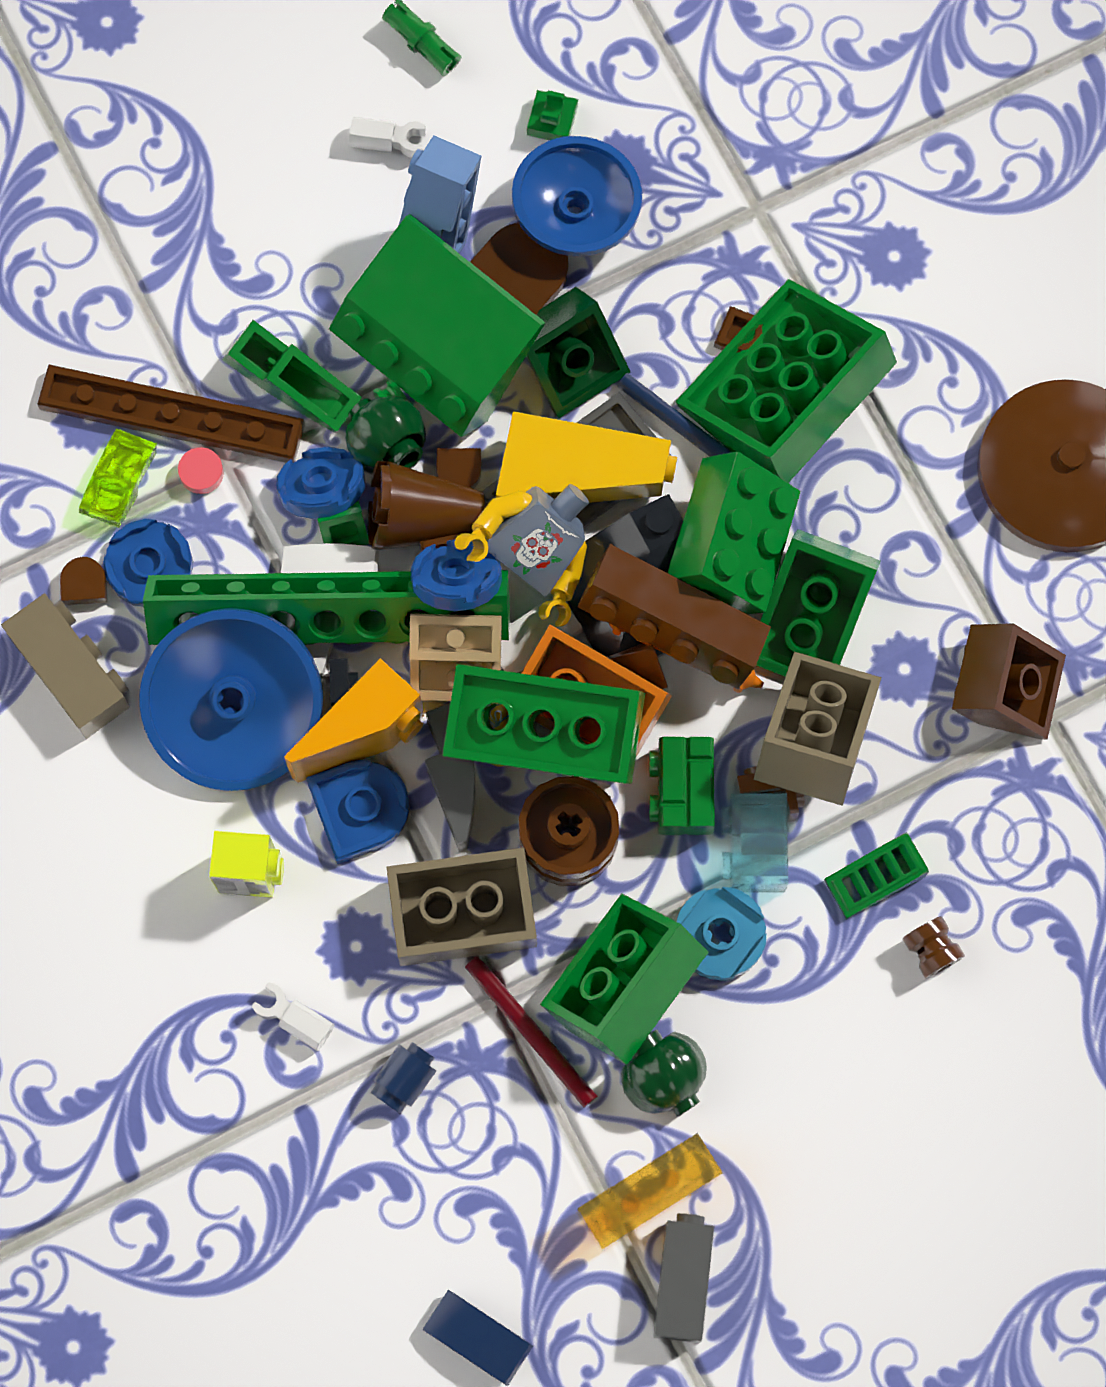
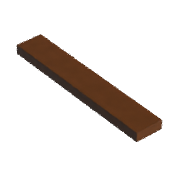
[37,364,305,463]

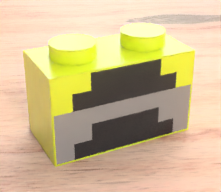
[209,831,284,898]

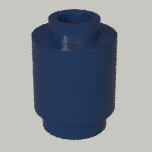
[370,1042,437,1114]

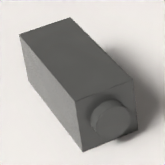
[653,1213,715,1343]

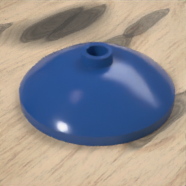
[512,136,642,256]

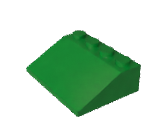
[328,214,545,438]
[675,279,897,483]

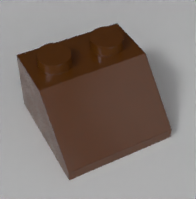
[951,623,1066,740]

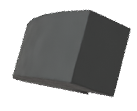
[425,702,476,852]

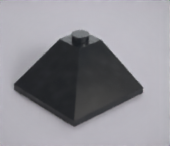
[567,494,683,658]

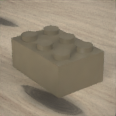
[754,652,882,806]
[386,848,537,966]

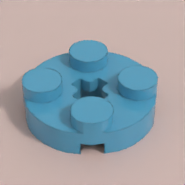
[676,887,767,981]

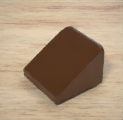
[608,643,668,690]

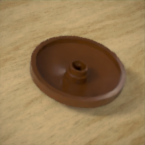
[977,379,1106,552]

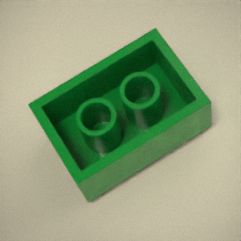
[668,451,801,615]
[540,893,709,1065]

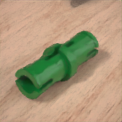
[382,0,462,76]

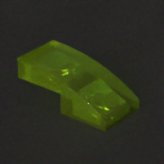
[79,428,157,528]

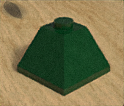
[526,287,631,418]

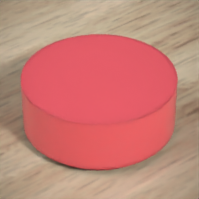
[178,447,224,494]

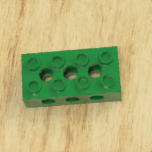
[443,664,645,784]

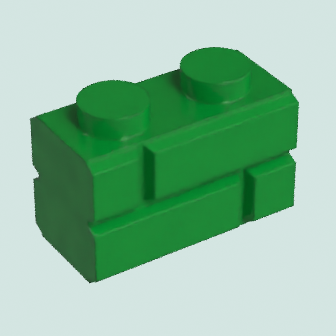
[649,736,715,835]

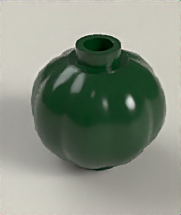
[345,396,426,475]
[621,1029,707,1117]

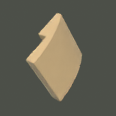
[409,614,502,701]

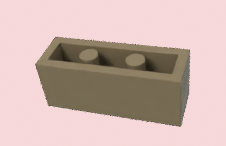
[1,593,130,739]

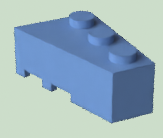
[398,135,482,254]

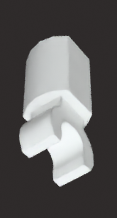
[349,116,426,158]
[251,982,335,1051]

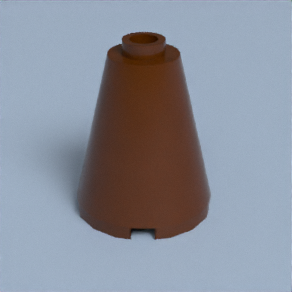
[367,461,490,550]

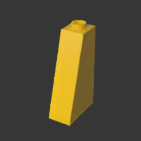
[496,411,678,503]

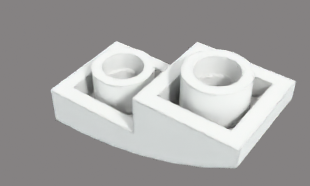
[281,543,379,573]

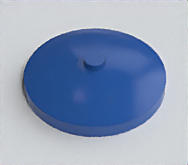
[139,608,323,791]

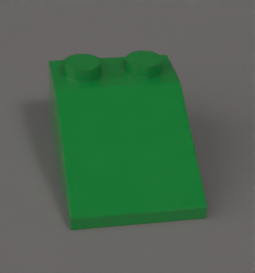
[756,529,881,677]

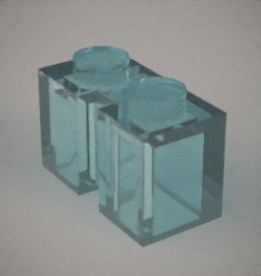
[721,794,788,892]

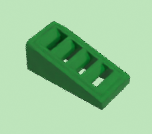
[824,832,929,920]

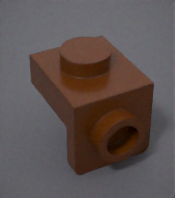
[734,766,805,822]

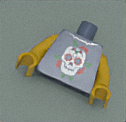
[455,484,589,627]

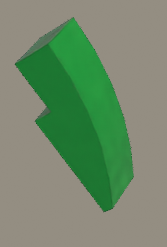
[222,320,362,433]

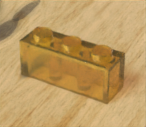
[577,1133,723,1253]

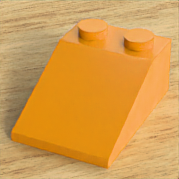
[284,658,424,783]

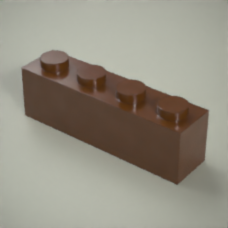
[577,544,771,689]

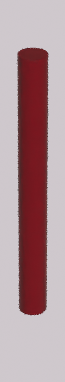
[464,956,598,1108]

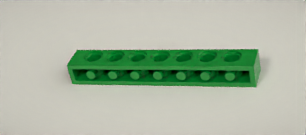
[143,570,510,645]

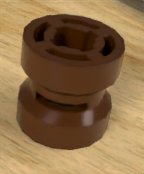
[902,916,965,979]

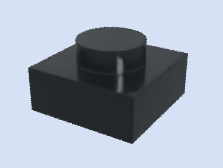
[329,658,359,707]

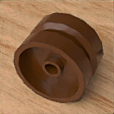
[519,776,619,886]

